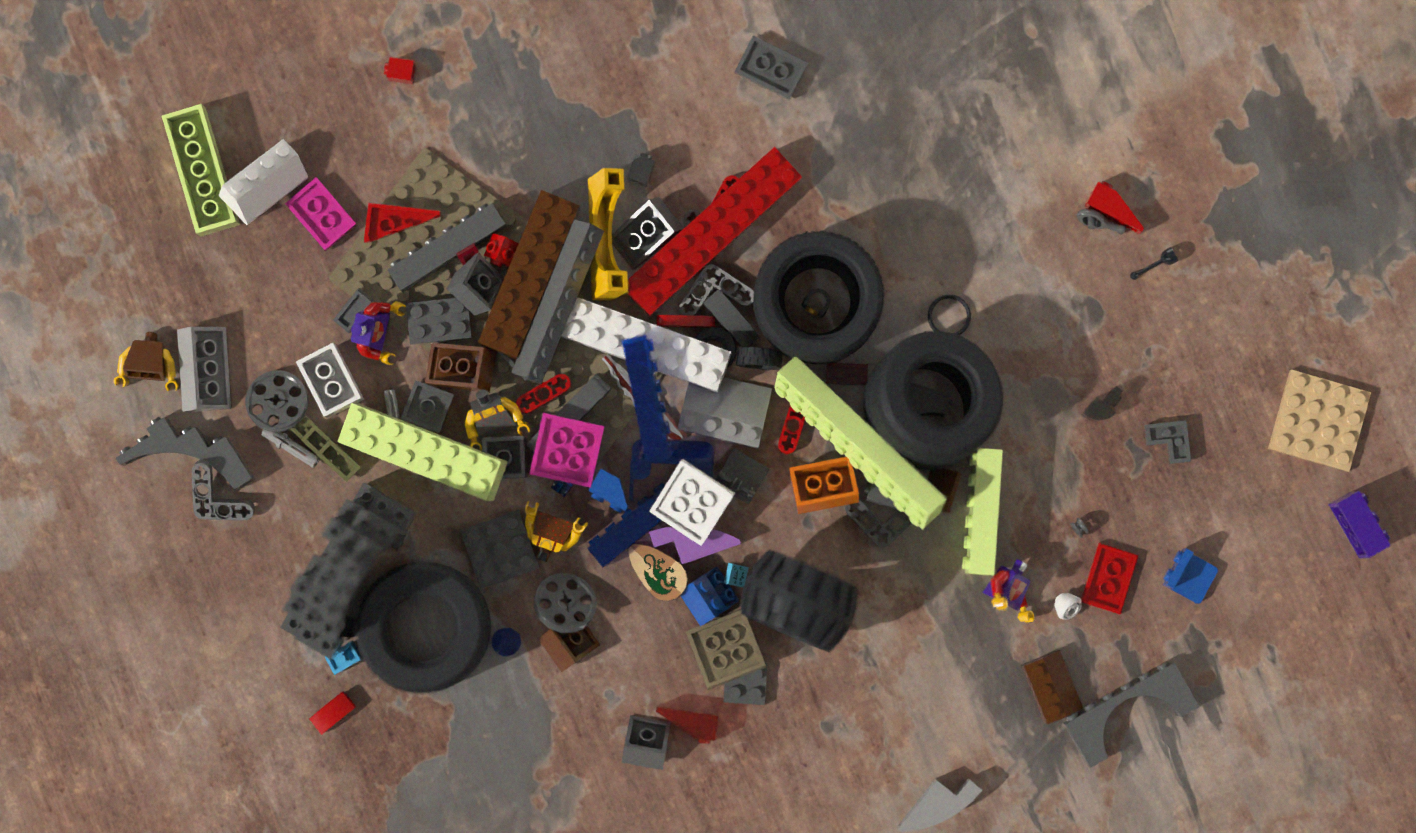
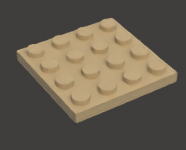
[1268,370,1371,472]

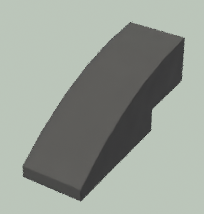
[703,289,760,347]

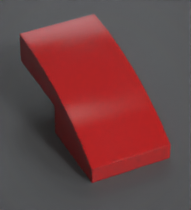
[309,691,356,735]

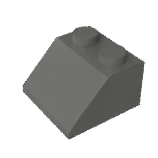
[447,253,504,315]
[622,715,671,770]

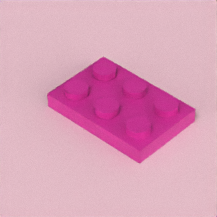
[285,177,357,251]

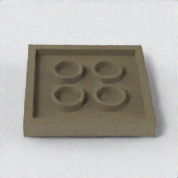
[686,610,766,690]

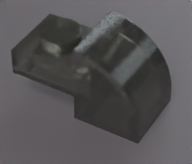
[1081,386,1122,421]

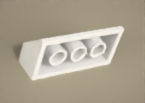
[219,139,308,225]

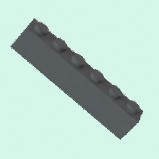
[388,203,507,293]

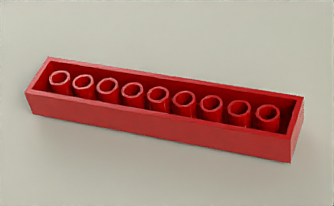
[627,147,802,317]

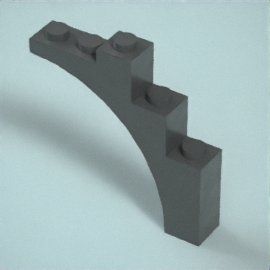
[116,417,255,490]

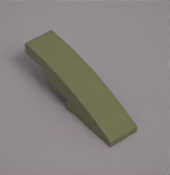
[290,412,361,482]

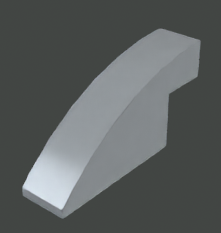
[896,778,982,832]

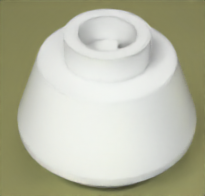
[1054,593,1082,620]

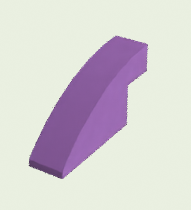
[649,527,741,564]

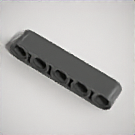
[525,374,612,454]

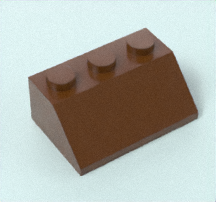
[1021,650,1083,725]

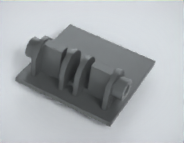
[715,448,770,504]

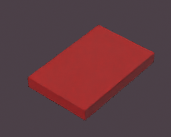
[1081,543,1139,615]

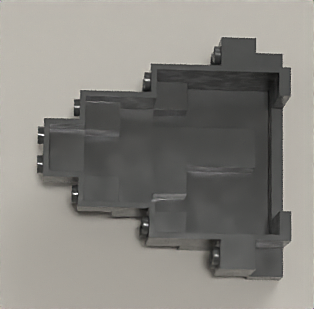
[280,483,417,659]

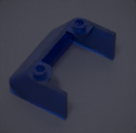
[629,439,714,501]

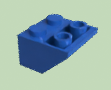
[589,469,629,513]
[681,566,740,627]

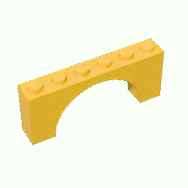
[588,168,628,301]

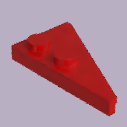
[364,203,441,243]

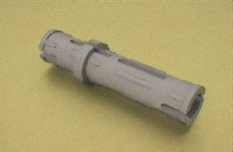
[261,430,320,468]

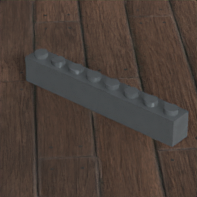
[511,219,604,384]

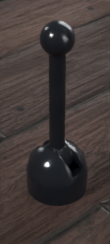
[1130,247,1178,280]

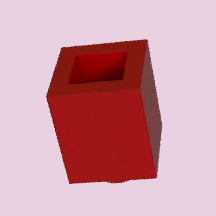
[384,57,416,84]

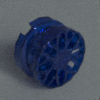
[491,627,521,657]

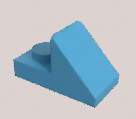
[325,640,363,675]

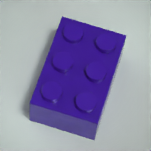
[1328,491,1391,558]

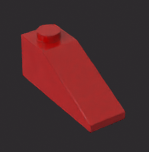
[1085,181,1144,234]

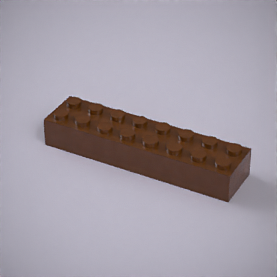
[478,190,580,360]

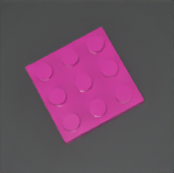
[529,413,604,487]

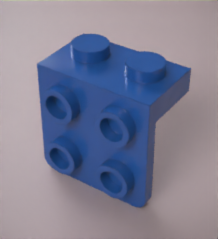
[1163,548,1218,604]

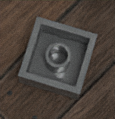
[482,436,527,479]

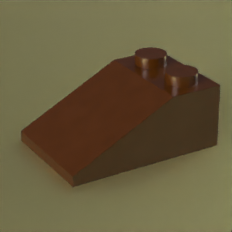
[425,343,496,393]

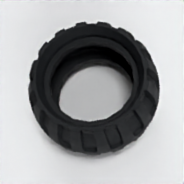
[741,550,858,653]

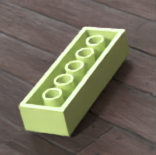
[162,104,240,236]
[962,448,1003,575]

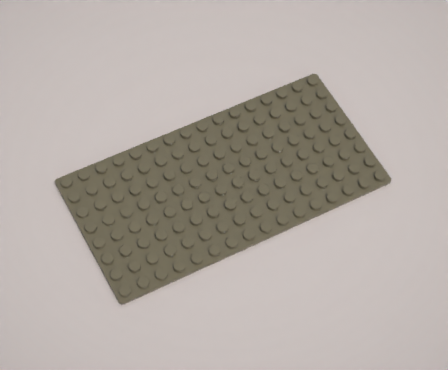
[329,148,689,468]

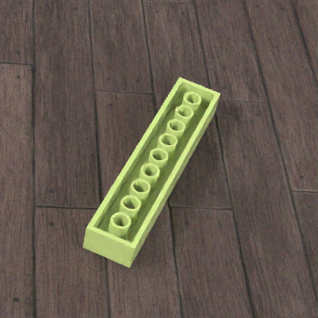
[774,357,946,529]

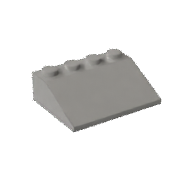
[677,377,772,449]

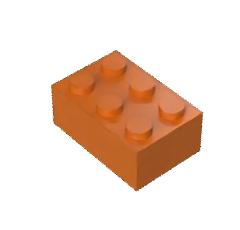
[789,457,859,514]

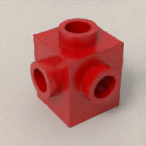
[484,233,519,267]

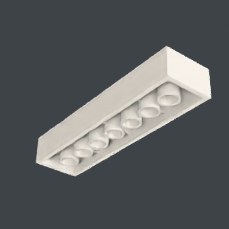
[561,297,732,393]

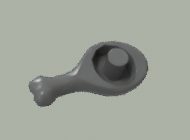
[1076,208,1126,235]

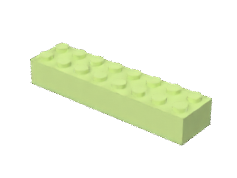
[338,403,508,501]

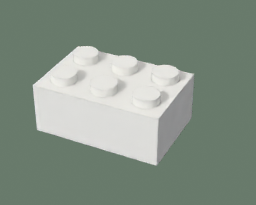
[296,343,364,418]

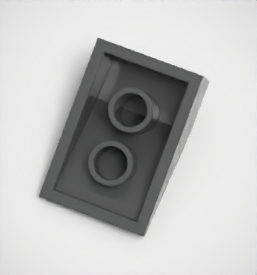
[612,197,684,270]

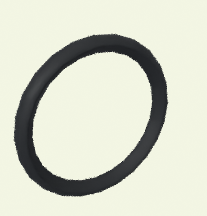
[928,294,971,335]

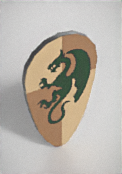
[629,544,688,601]

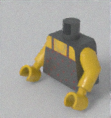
[465,390,530,451]

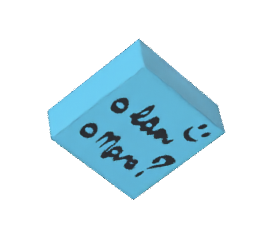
[724,563,749,588]

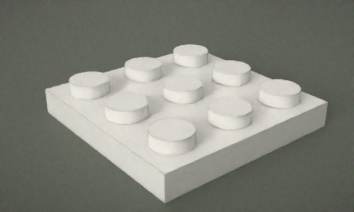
[649,459,735,546]

